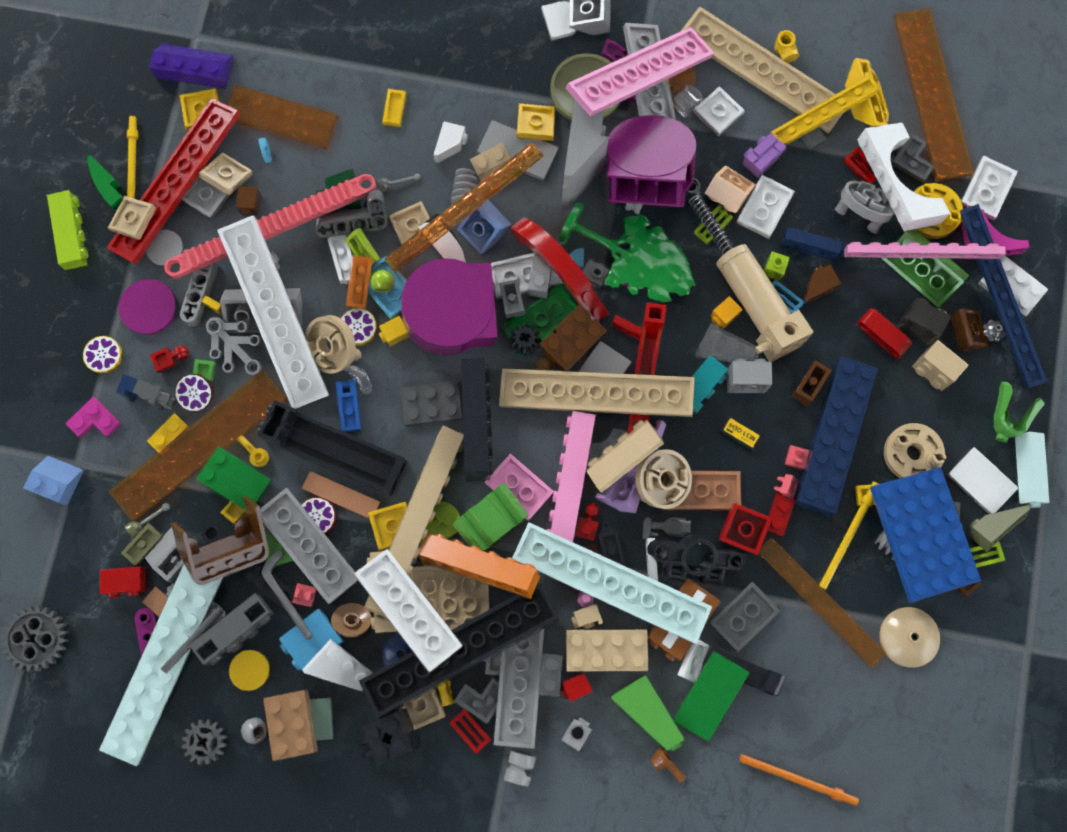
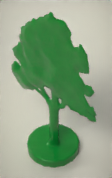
[558,202,695,303]

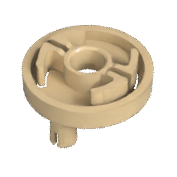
[305,315,361,374]
[884,423,946,478]
[635,450,692,509]

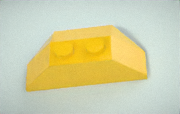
[845,58,889,127]

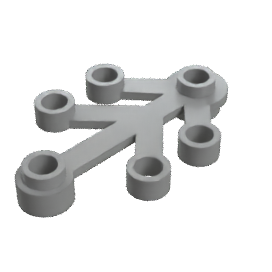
[206,317,262,375]

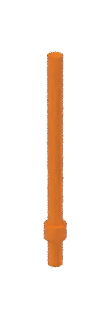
[739,754,859,806]

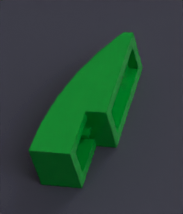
[87,155,123,211]

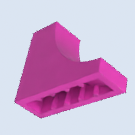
[960,209,1029,260]

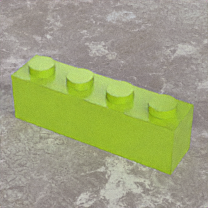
[47,190,88,270]

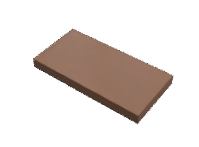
[662,471,741,511]

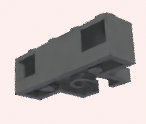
[189,593,274,665]

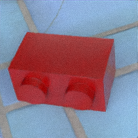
[100,567,146,598]

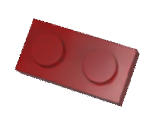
[767,493,795,537]

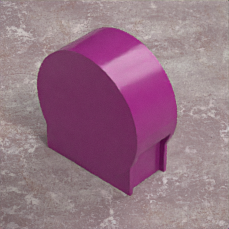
[607,115,696,207]
[401,258,497,356]

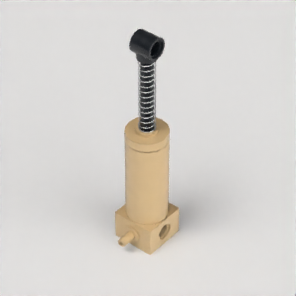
[684,178,813,362]

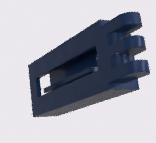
[780,227,849,261]

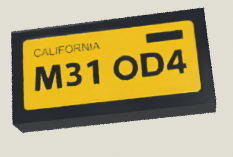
[719,415,763,452]

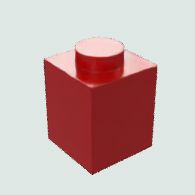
[560,673,592,702]

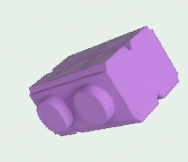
[743,133,786,178]

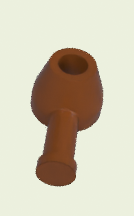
[650,747,686,783]

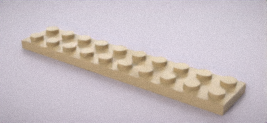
[680,7,843,134]
[499,369,695,417]

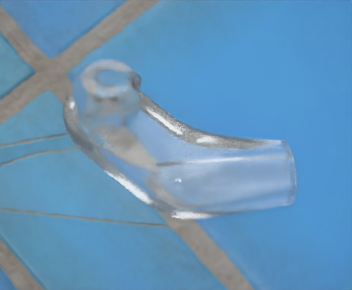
[345,365,373,395]

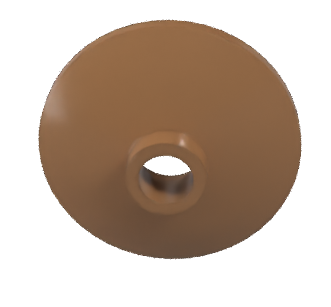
[331,603,371,637]

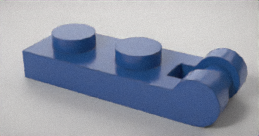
[336,378,362,433]

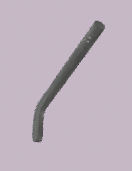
[262,551,313,640]

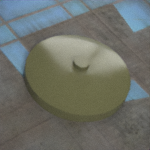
[550,53,621,121]

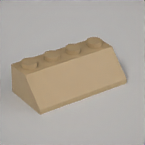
[586,420,664,493]

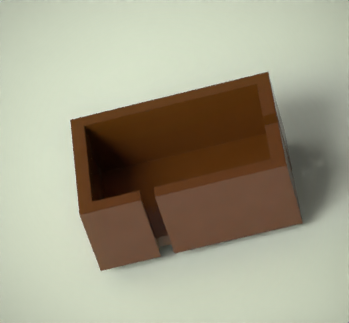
[539,304,607,371]

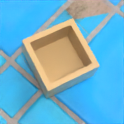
[912,340,968,391]

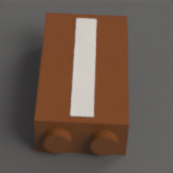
[647,578,720,662]

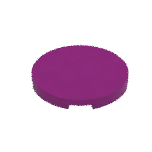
[119,279,177,335]

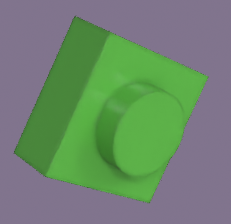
[192,359,216,381]

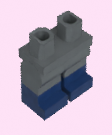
[116,374,177,411]

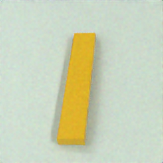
[771,74,880,146]

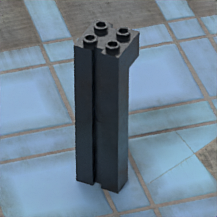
[257,400,407,496]

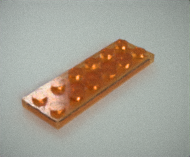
[227,85,338,150]

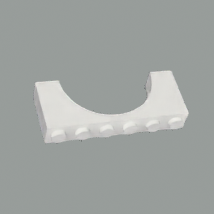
[857,123,950,231]

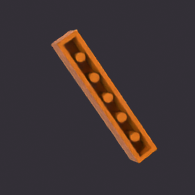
[419,534,540,599]

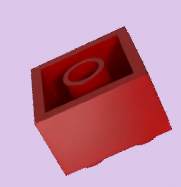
[718,503,772,555]

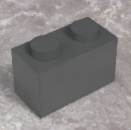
[539,654,563,697]

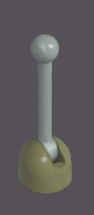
[124,503,170,539]

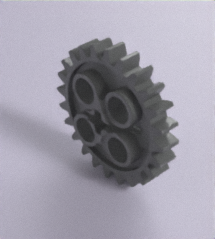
[0,606,69,672]

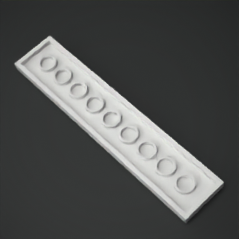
[217,215,329,409]

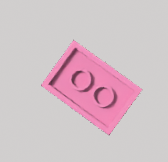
[485,454,554,521]

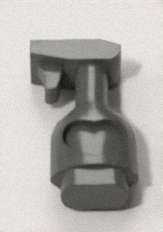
[642,517,691,540]

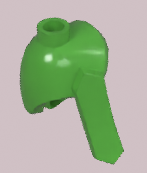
[993,382,1045,443]

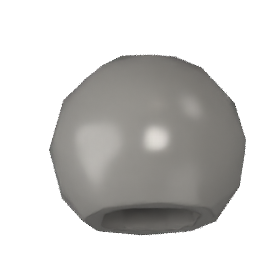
[241,718,267,744]

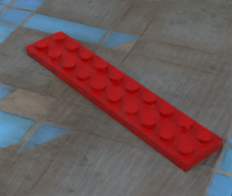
[106,98,241,265]

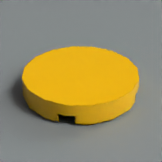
[229,650,270,691]

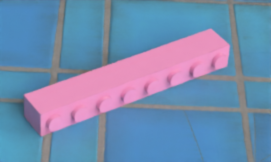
[547,411,596,542]

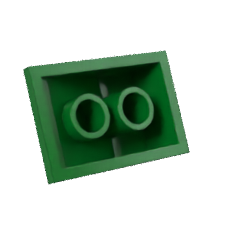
[196,446,272,510]

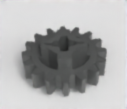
[181,719,228,765]

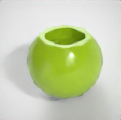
[371,270,395,292]

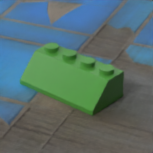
[881,229,969,308]

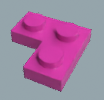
[65,396,122,438]

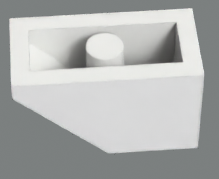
[434,122,468,163]

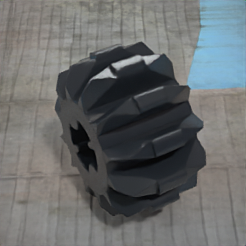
[509,323,541,356]

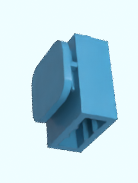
[279,609,345,671]

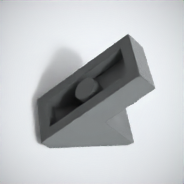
[499,280,525,318]

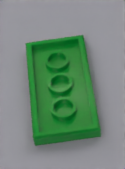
[500,284,577,357]
[673,651,749,742]

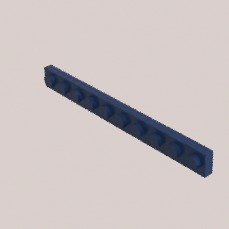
[959,204,1047,389]

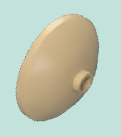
[879,607,940,668]

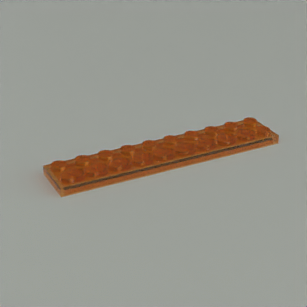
[893,8,974,182]
[109,369,288,521]

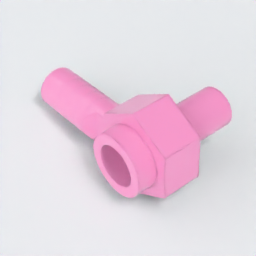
[577,592,594,608]

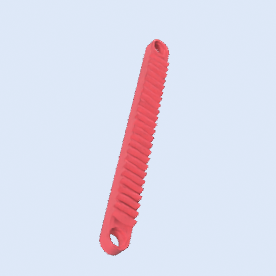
[164,174,376,279]

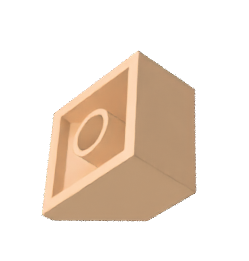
[705,165,756,213]

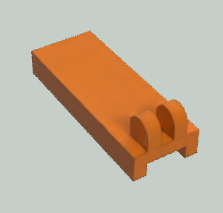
[346,255,373,309]

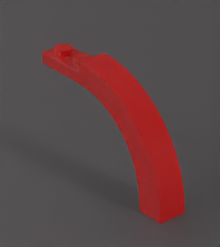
[510,217,609,322]
[627,303,666,434]

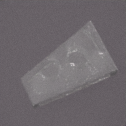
[694,323,760,363]

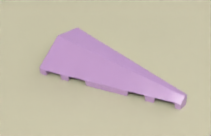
[595,420,666,513]

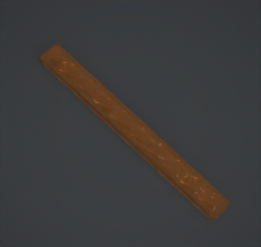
[384,142,544,274]

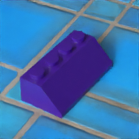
[149,44,233,89]

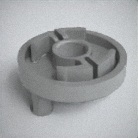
[835,181,894,233]

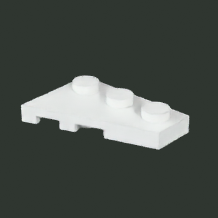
[302,639,373,691]

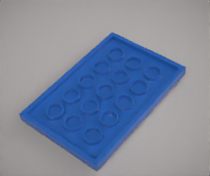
[870,467,981,603]

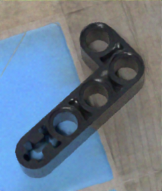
[702,645,786,696]

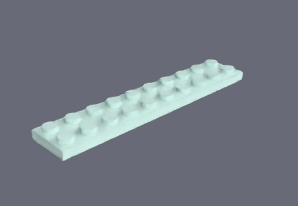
[512,523,712,644]
[99,564,223,766]

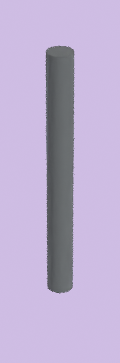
[160,606,224,674]

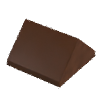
[950,309,989,353]

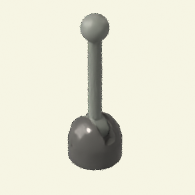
[376,174,421,193]

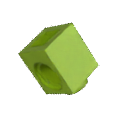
[764,252,790,281]

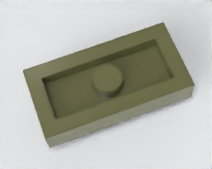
[121,523,163,566]

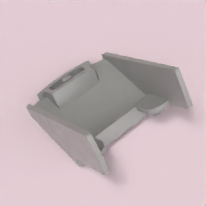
[562,100,608,207]

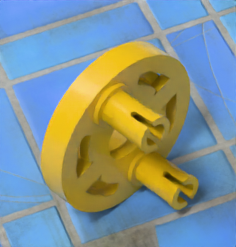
[914,183,963,239]

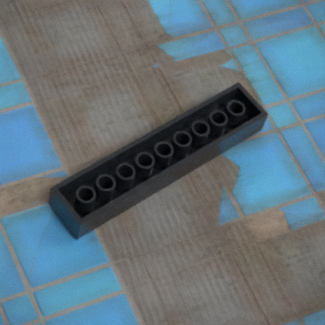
[359,582,559,719]

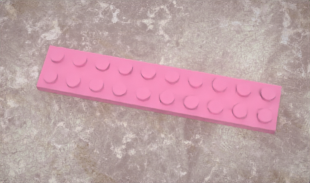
[566,27,714,116]

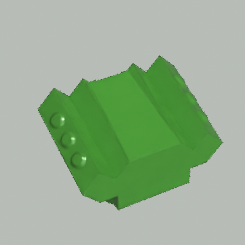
[452,483,529,552]

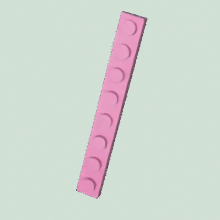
[844,242,1005,259]

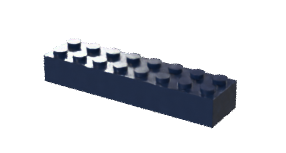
[794,356,878,517]

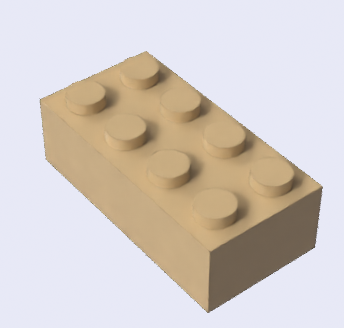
[566,630,648,671]

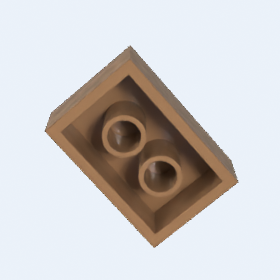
[263,690,318,761]

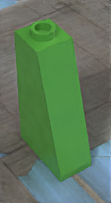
[610,675,685,751]

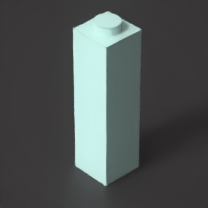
[1015,432,1049,508]

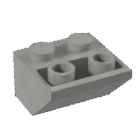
[144,527,184,583]

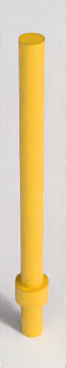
[127,116,138,199]
[819,482,878,589]

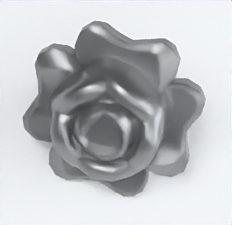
[983,320,1005,342]

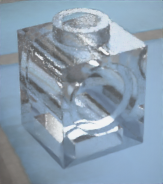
[673,84,703,118]

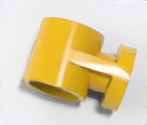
[774,30,800,63]

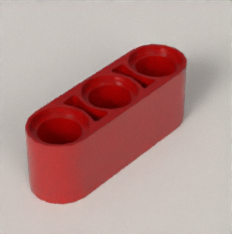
[857,308,912,359]

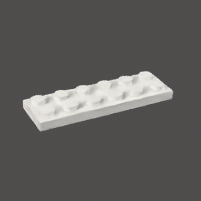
[354,549,462,672]

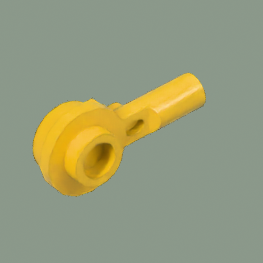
[237,435,269,467]

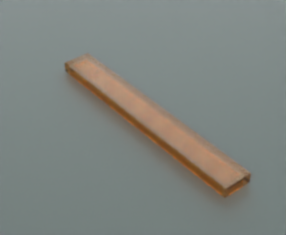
[759,537,886,667]

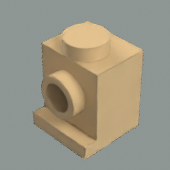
[571,604,603,630]

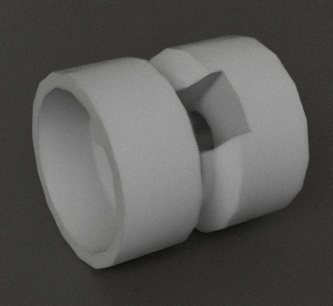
[504,751,536,786]

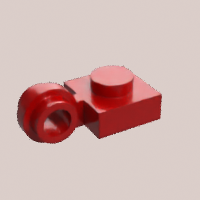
[150,345,189,373]
[575,503,599,542]

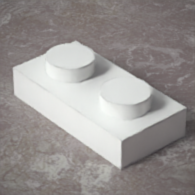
[678,640,710,683]

